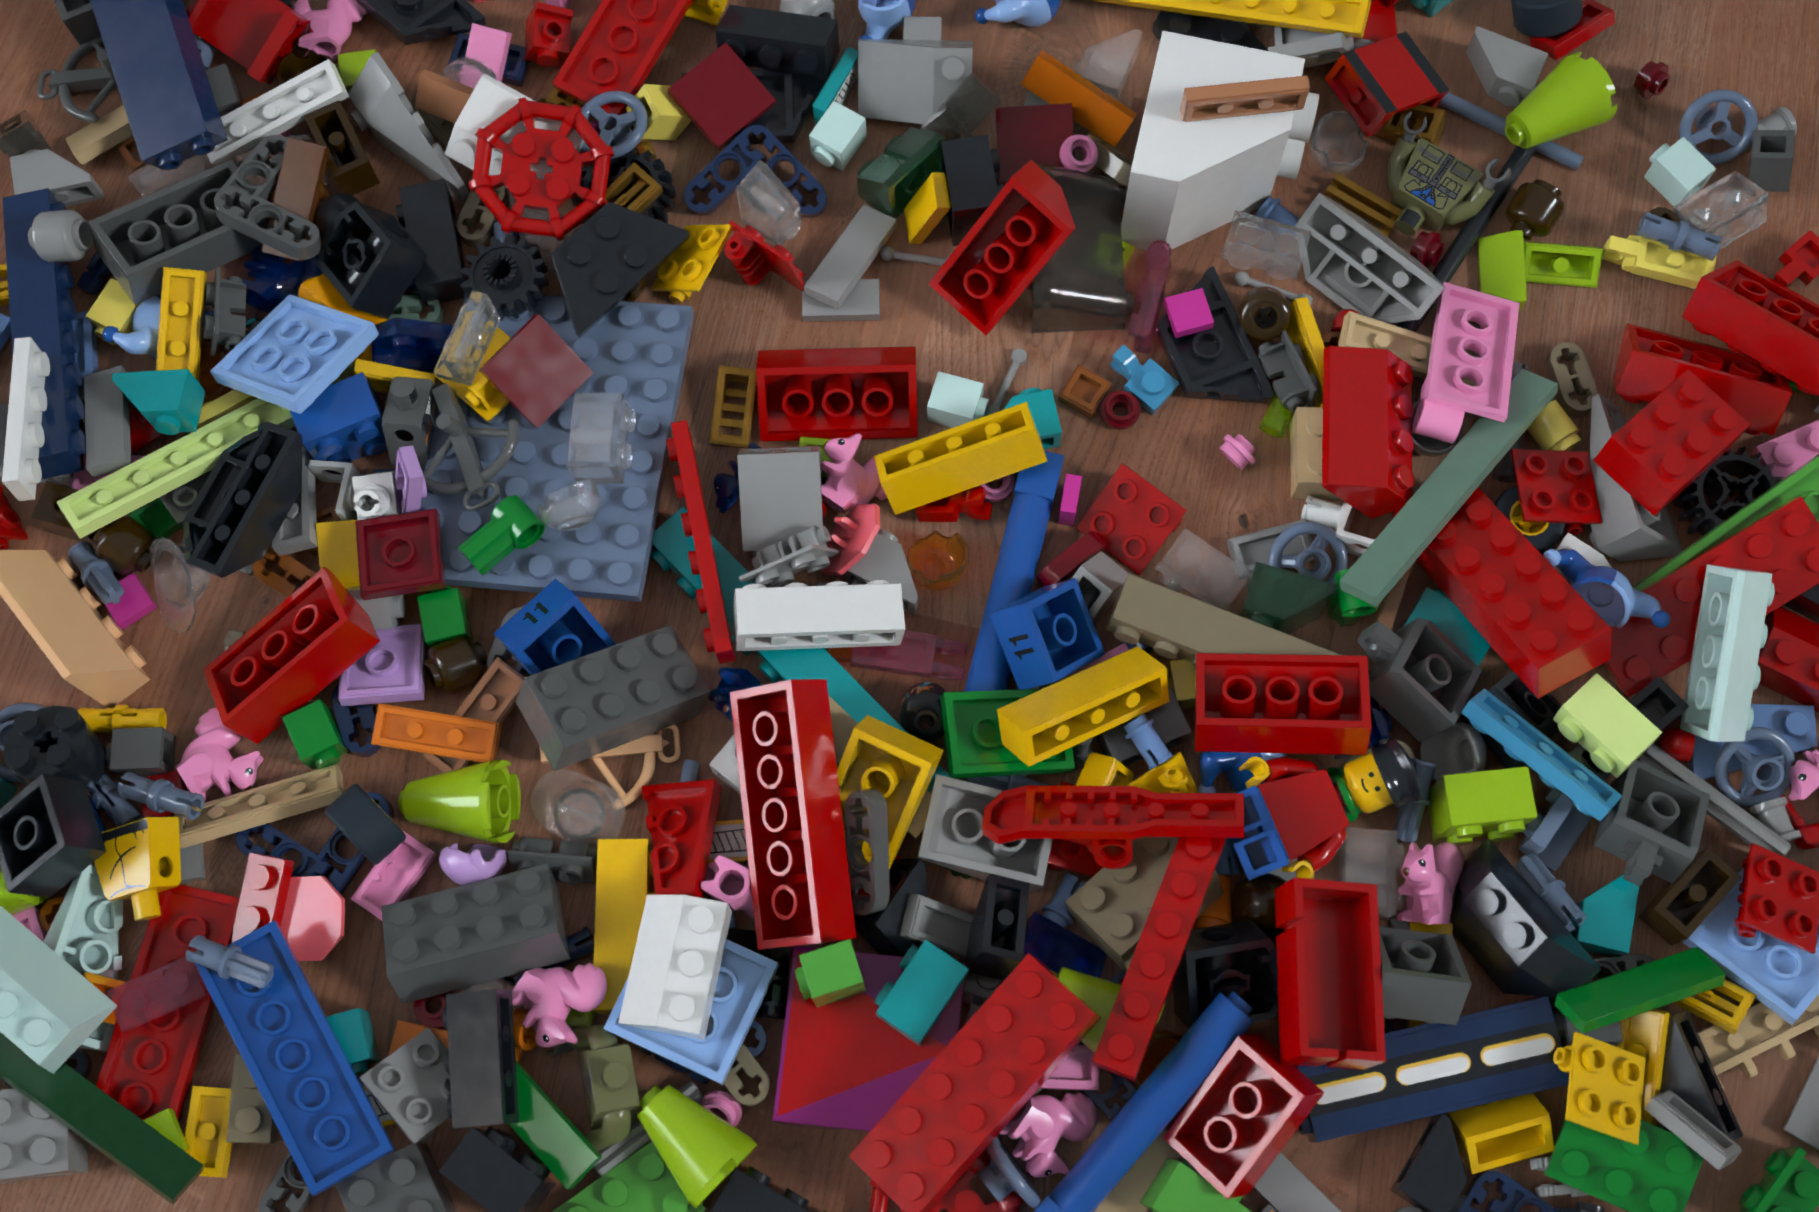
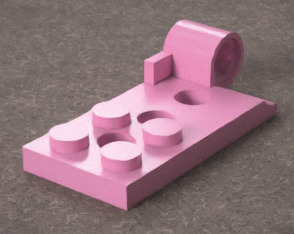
[1412,282,1520,444]

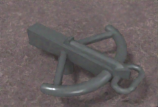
[37,36,118,123]
[422,383,519,511]

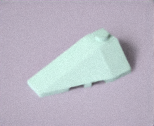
[43,865,123,1052]

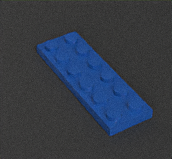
[195,920,395,1196]

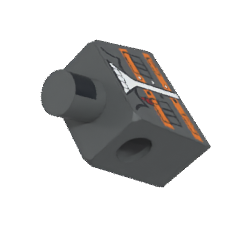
[382,377,439,469]

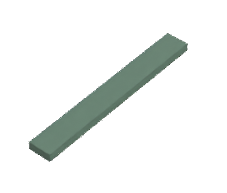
[1340,369,1558,607]

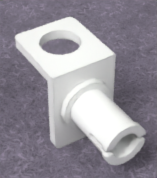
[308,460,361,521]
[351,471,399,520]
[1301,495,1374,556]

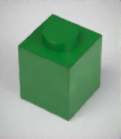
[417,586,474,647]
[282,699,350,770]

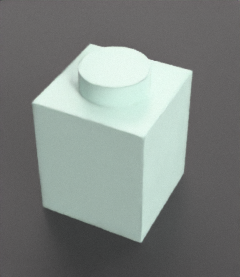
[809,101,867,171]
[1644,137,1716,209]
[927,371,989,428]

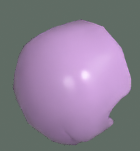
[439,843,508,885]

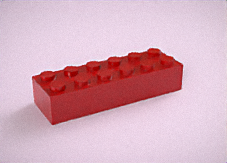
[1392,487,1612,699]
[730,679,856,950]
[849,953,1101,1212]

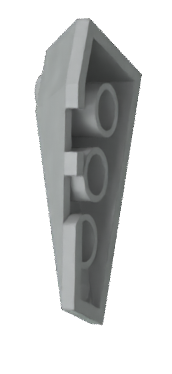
[348,52,469,204]
[1589,394,1682,562]

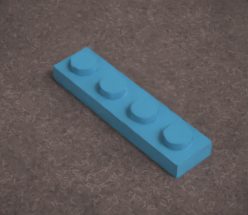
[1461,688,1622,822]

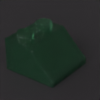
[857,128,944,219]
[1237,562,1337,634]

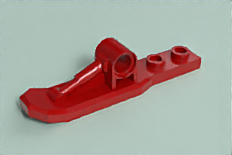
[982,785,1244,869]

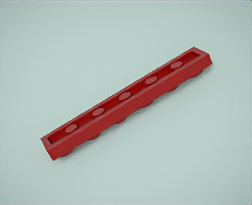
[666,420,736,664]
[1092,837,1226,1081]

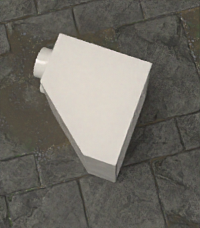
[1119,30,1319,254]

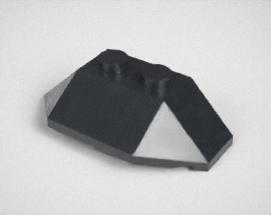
[183,421,302,578]
[1451,840,1601,997]

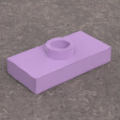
[394,445,427,514]

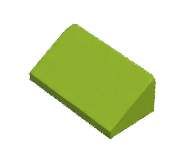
[1477,230,1527,312]
[1524,240,1603,288]

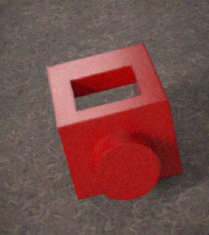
[524,2,573,68]

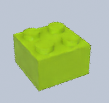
[1427,767,1538,846]

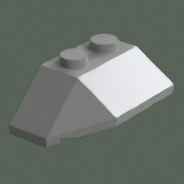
[1295,193,1445,324]

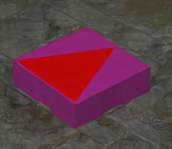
[773,946,965,1132]

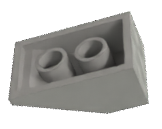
[858,39,973,126]
[917,774,1052,893]

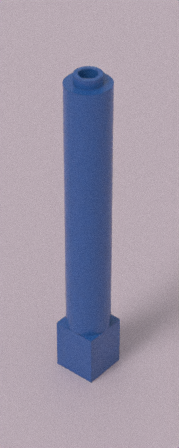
[964,451,1064,692]
[1034,991,1254,1212]

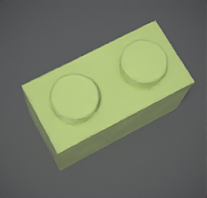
[1553,673,1662,778]

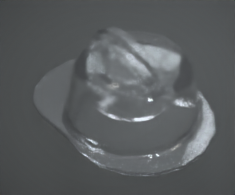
[150,537,212,634]
[531,768,626,847]

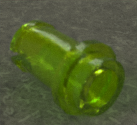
[1259,390,1292,438]

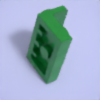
[1739,1146,1819,1212]

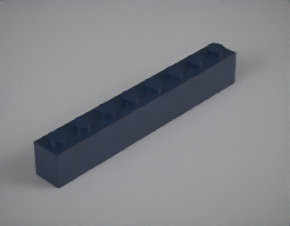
[2,188,86,479]

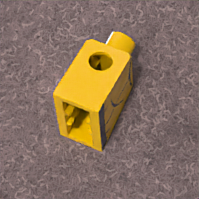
[94,817,181,921]

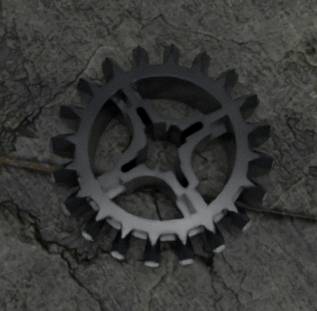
[571,147,676,225]
[1673,446,1784,538]

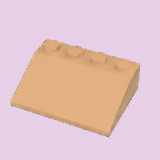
[0,550,151,708]

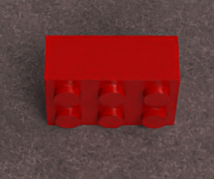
[1593,369,1751,516]
[1163,1034,1324,1199]

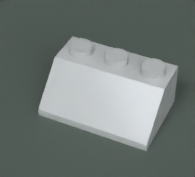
[444,73,584,187]
[618,894,732,1040]

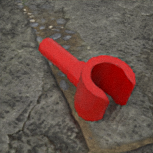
[1780,795,1819,850]

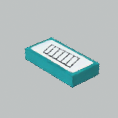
[812,47,858,126]

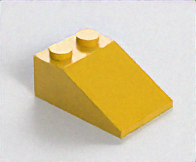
[837,715,944,870]

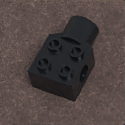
[313,193,428,320]
[1173,920,1282,1029]

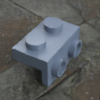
[1518,788,1593,872]

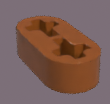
[253,548,316,599]

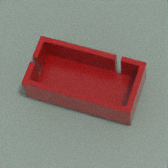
[1275,877,1386,1070]

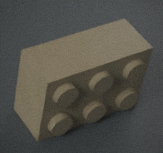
[1065,837,1224,973]

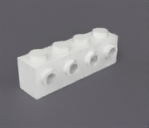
[733,580,905,651]

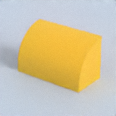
[1447,1093,1554,1174]

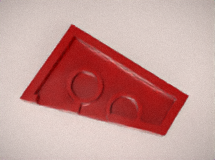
[642,779,722,898]

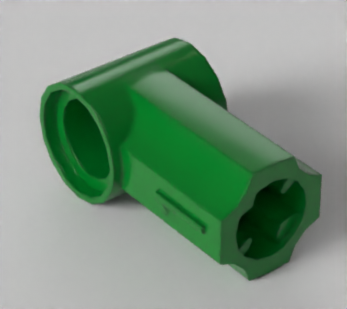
[458,495,546,576]
[1327,568,1378,627]

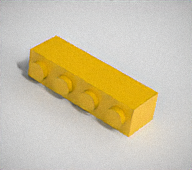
[874,401,1048,515]
[997,646,1170,767]
[593,839,656,1014]

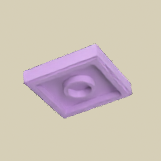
[338,624,426,706]

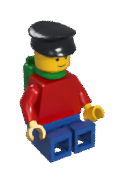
[1232,737,1420,880]

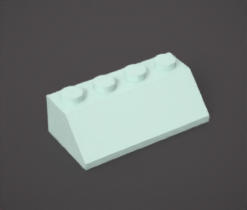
[1680,564,1775,742]
[0,906,118,1074]

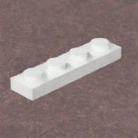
[207,59,349,166]
[2,337,50,501]

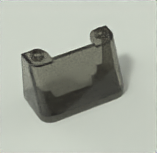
[1030,163,1134,333]

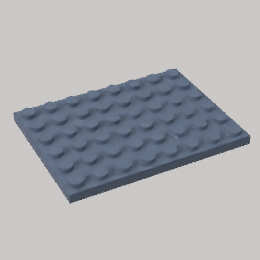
[420,294,695,602]

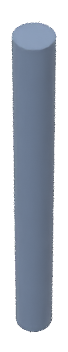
[1438,92,1584,171]

